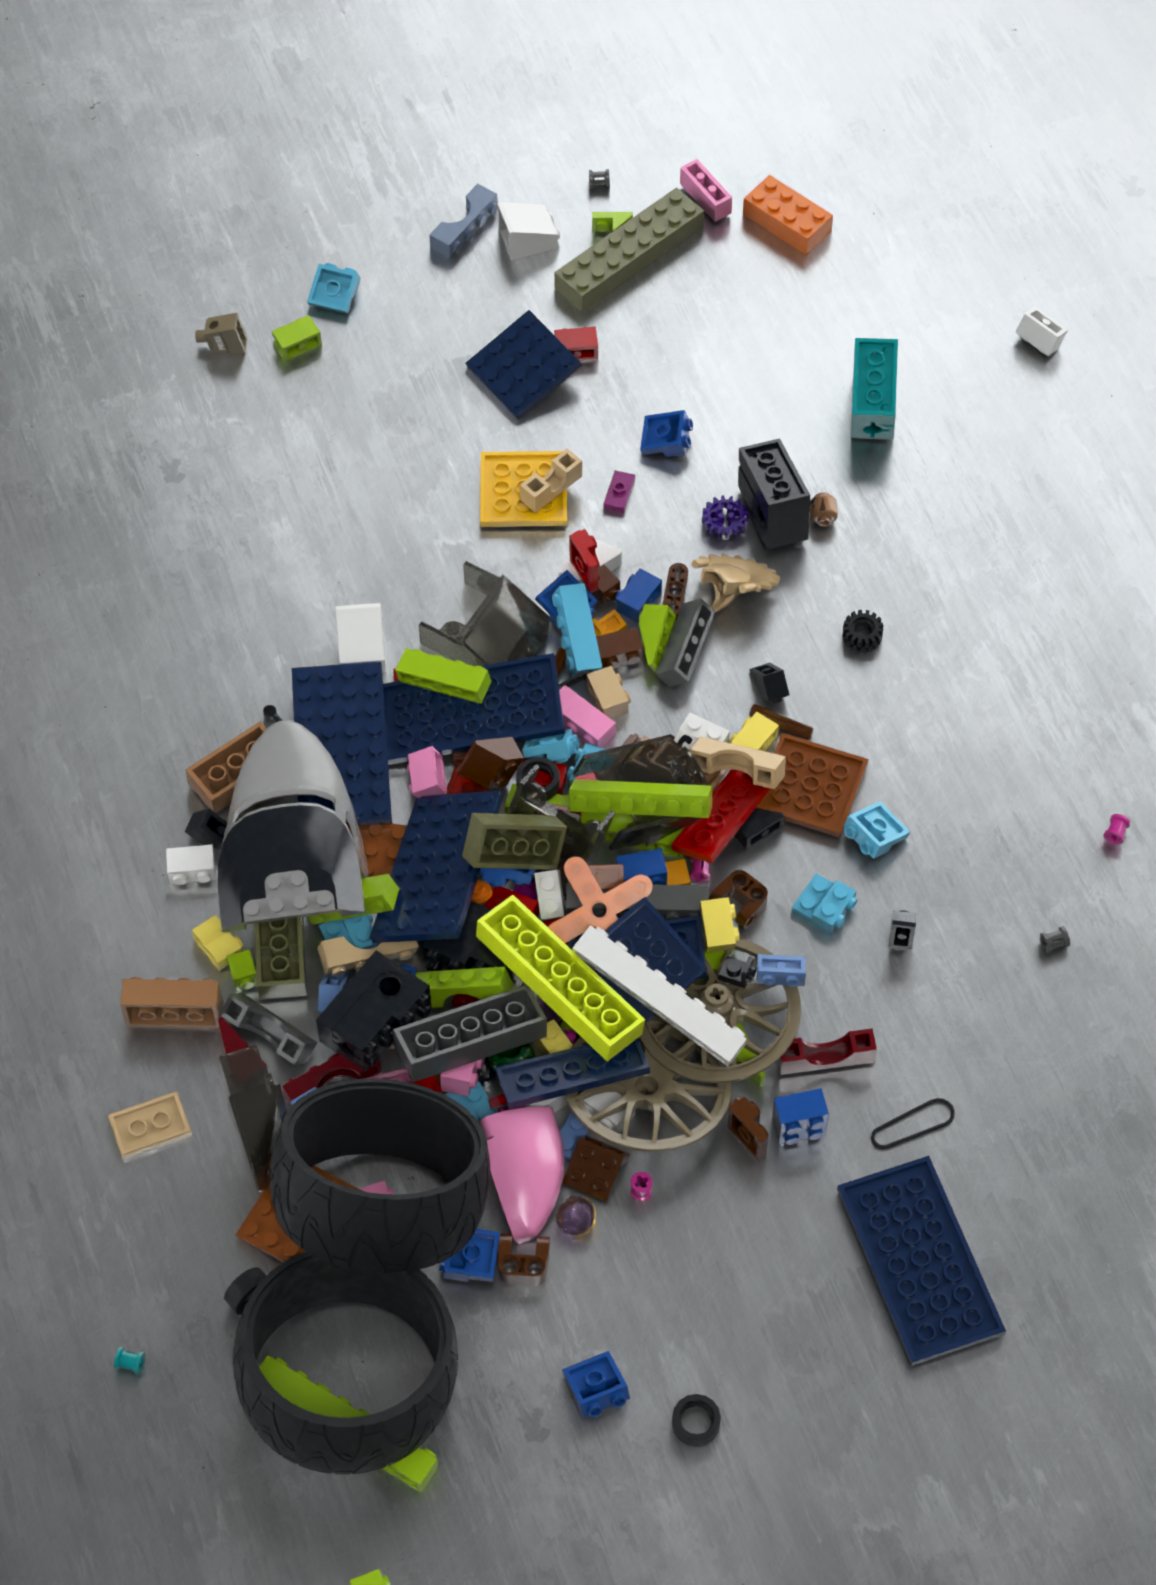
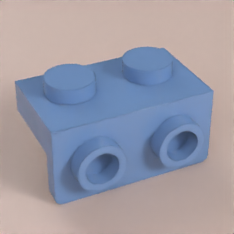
[756,954,806,987]

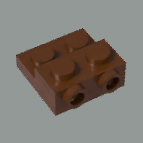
[728,1096,769,1162]

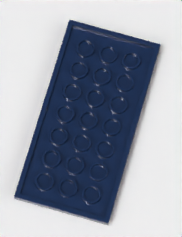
[383,653,565,765]
[291,662,392,827]
[370,791,503,943]
[837,1156,1006,1366]

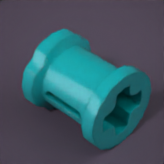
[114,1347,145,1375]

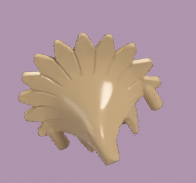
[692,553,780,613]

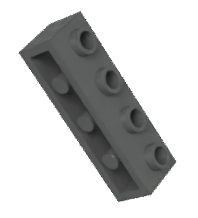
[655,598,715,687]

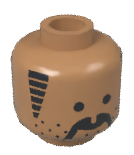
[810,492,838,526]

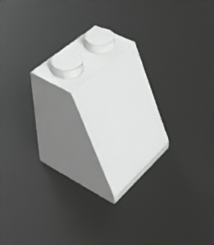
[497,202,560,260]
[336,603,386,672]

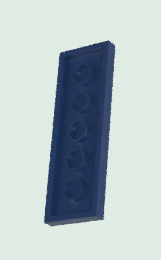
[496,1038,650,1109]

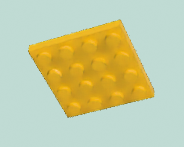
[480,451,567,527]

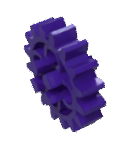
[702,495,749,540]

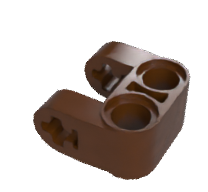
[708,870,768,929]
[498,1234,550,1286]

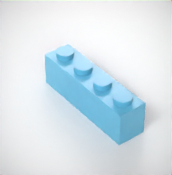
[552,583,602,677]

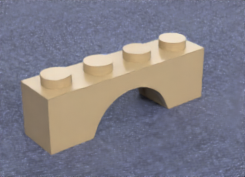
[689,736,786,789]
[317,936,419,976]

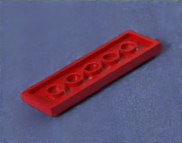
[671,769,771,864]

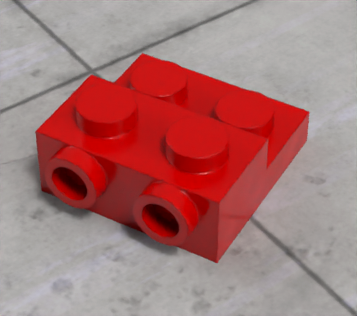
[569,529,600,593]

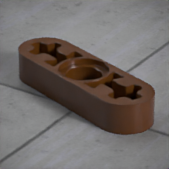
[662,563,688,621]

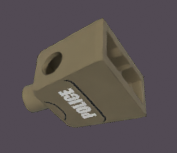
[195,313,248,355]

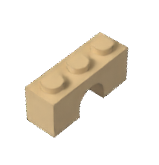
[520,448,582,513]

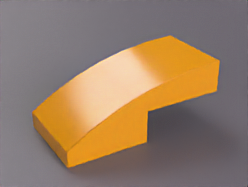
[592,609,629,636]

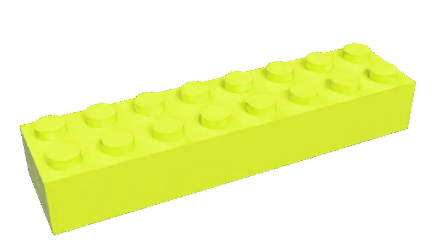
[476,895,645,1062]

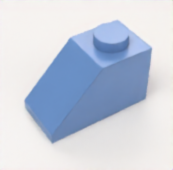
[318,972,350,1012]

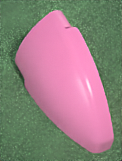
[480,1106,565,1244]

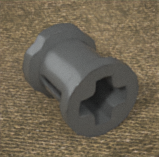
[589,169,610,188]
[1040,926,1070,953]

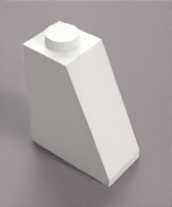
[558,539,622,588]

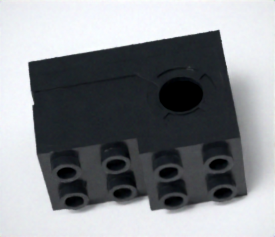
[738,438,810,550]
[422,901,516,984]
[316,950,432,1072]

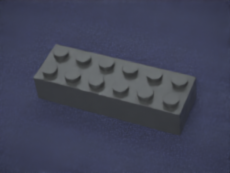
[566,883,708,933]
[393,985,547,1083]

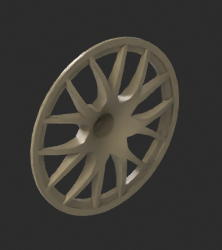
[639,937,801,1083]
[565,1016,732,1152]

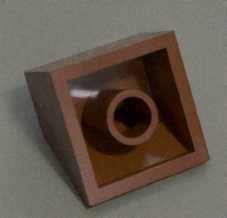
[457,737,524,789]

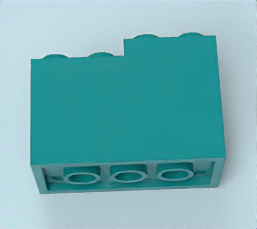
[851,338,898,439]

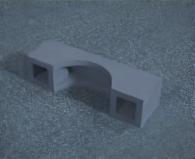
[429,183,498,259]

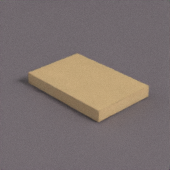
[108,1091,193,1160]

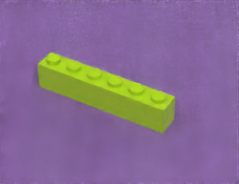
[569,779,712,818]

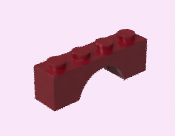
[778,1028,877,1075]
[282,1054,382,1107]

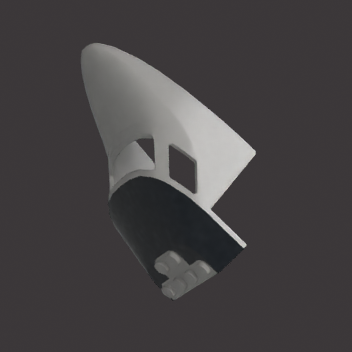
[218,720,369,933]

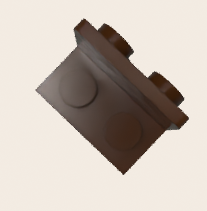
[563,1135,630,1201]

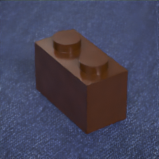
[596,627,644,669]

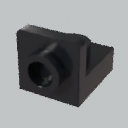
[718,956,757,988]

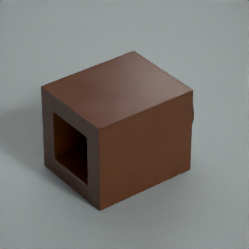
[592,564,620,605]

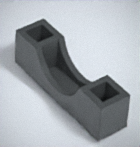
[219,993,318,1065]

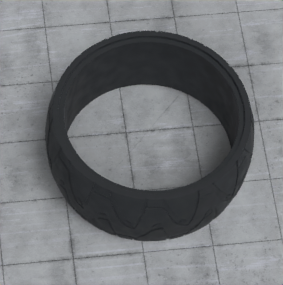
[270,1079,490,1273]
[233,1251,458,1475]

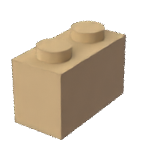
[587,666,631,719]

